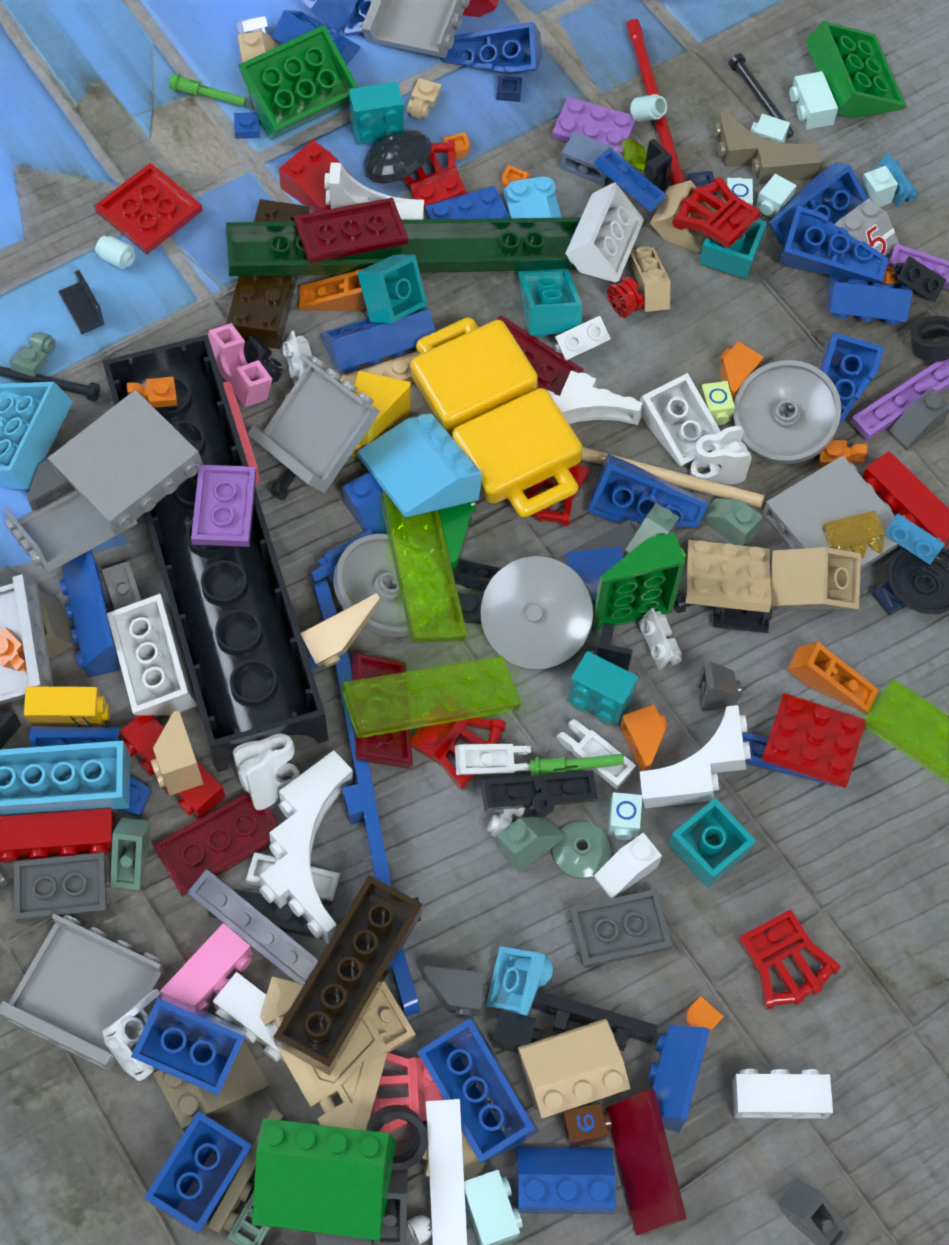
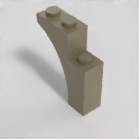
[714,111,821,184]

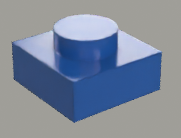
[234,112,260,139]

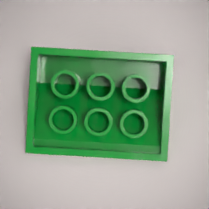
[805,21,907,118]
[238,25,359,140]
[592,532,685,632]
[252,1118,396,1241]

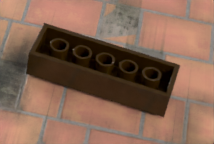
[226,199,310,349]
[274,875,423,1076]

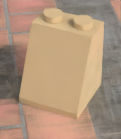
[771,547,861,609]

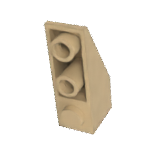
[629,246,671,312]

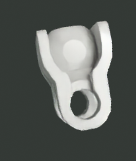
[690,426,752,484]
[232,733,300,810]

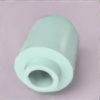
[630,94,667,122]
[95,235,135,270]

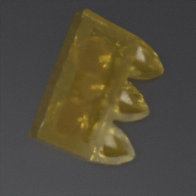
[822,510,885,558]

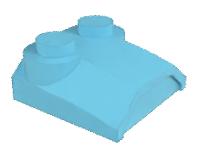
[503,177,562,218]
[486,946,553,1016]

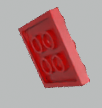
[94,163,203,255]
[761,693,866,788]

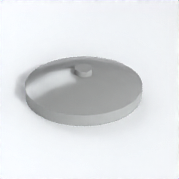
[733,360,841,464]
[334,534,444,637]
[481,556,594,669]

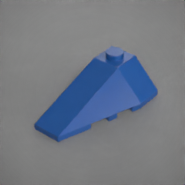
[587,454,709,528]

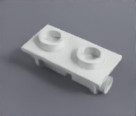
[554,316,611,360]
[283,331,312,385]
[638,608,682,670]

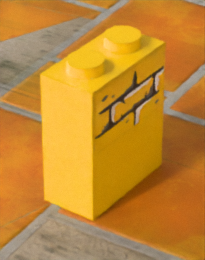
[24,686,111,728]

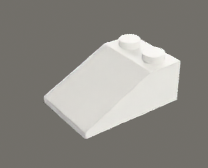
[639,373,721,467]

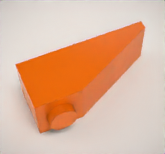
[299,269,367,311]
[787,642,879,713]

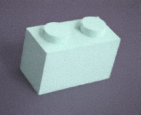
[789,71,838,130]
[464,1170,523,1245]

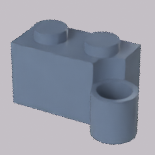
[560,132,624,186]

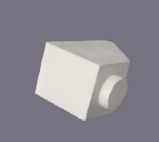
[594,833,662,899]

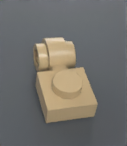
[407,78,442,120]

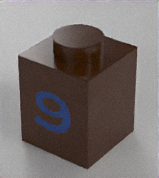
[562,1103,612,1148]

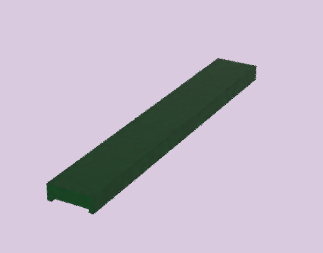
[225,217,581,277]

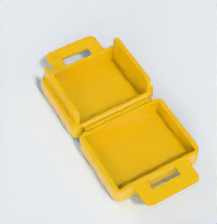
[410,317,583,517]

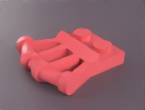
[370,1053,444,1134]

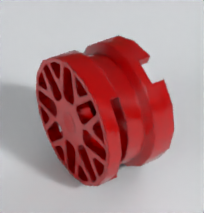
[607,276,645,318]

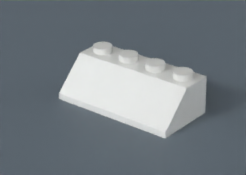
[565,182,644,282]
[107,594,198,715]

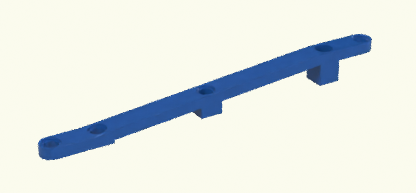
[301,580,420,1017]

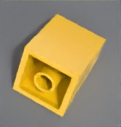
[351,371,411,457]

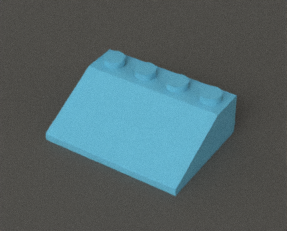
[0,382,73,489]
[357,413,482,518]

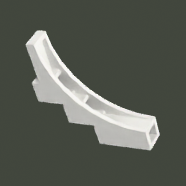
[547,371,643,425]
[260,751,353,944]

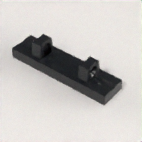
[533,990,657,1051]

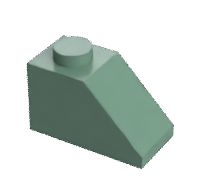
[701,498,763,546]
[623,503,679,555]
[496,817,565,873]
[110,818,151,890]

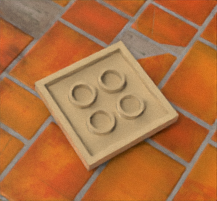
[685,540,771,613]

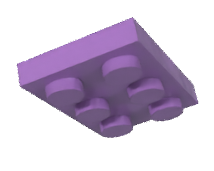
[552,97,636,156]
[191,465,256,547]

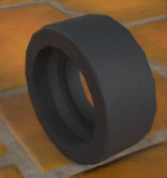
[911,316,949,362]
[366,1105,428,1171]

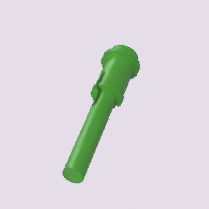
[169,73,247,107]
[530,754,624,775]

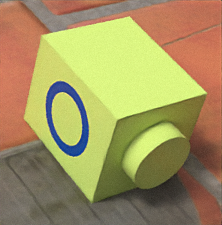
[700,381,735,425]

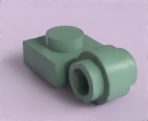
[10,332,56,377]

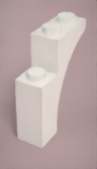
[325,163,424,220]
[640,705,751,808]

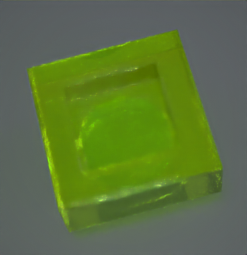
[622,138,647,171]

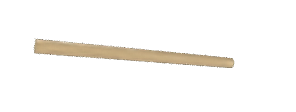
[581,447,765,508]

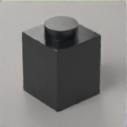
[492,1010,540,1053]

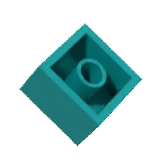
[349,82,404,145]
[699,220,767,279]
[357,255,428,323]
[567,651,638,727]
[668,798,756,888]

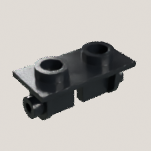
[893,256,946,302]
[713,606,772,633]

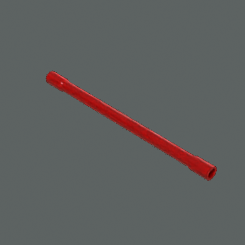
[626,19,686,186]

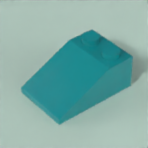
[518,269,582,337]

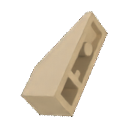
[300,593,382,668]

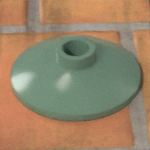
[552,822,611,879]

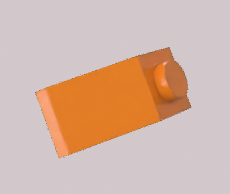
[720,341,764,403]
[620,704,667,771]

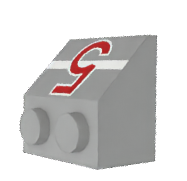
[835,198,900,257]

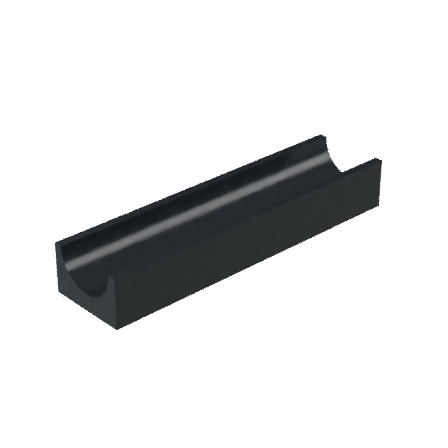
[102,334,329,772]

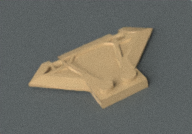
[260,977,416,1130]

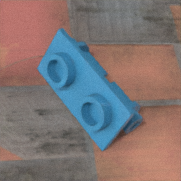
[875,153,918,207]
[883,514,945,564]

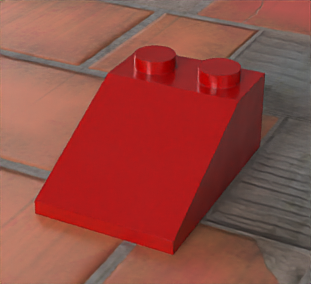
[279,140,352,212]

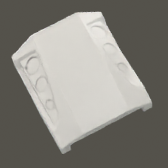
[102,989,160,1081]

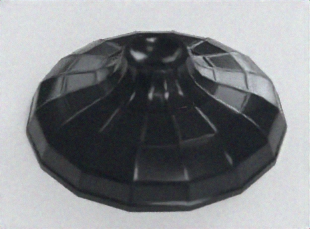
[364,129,432,184]
[888,547,949,615]

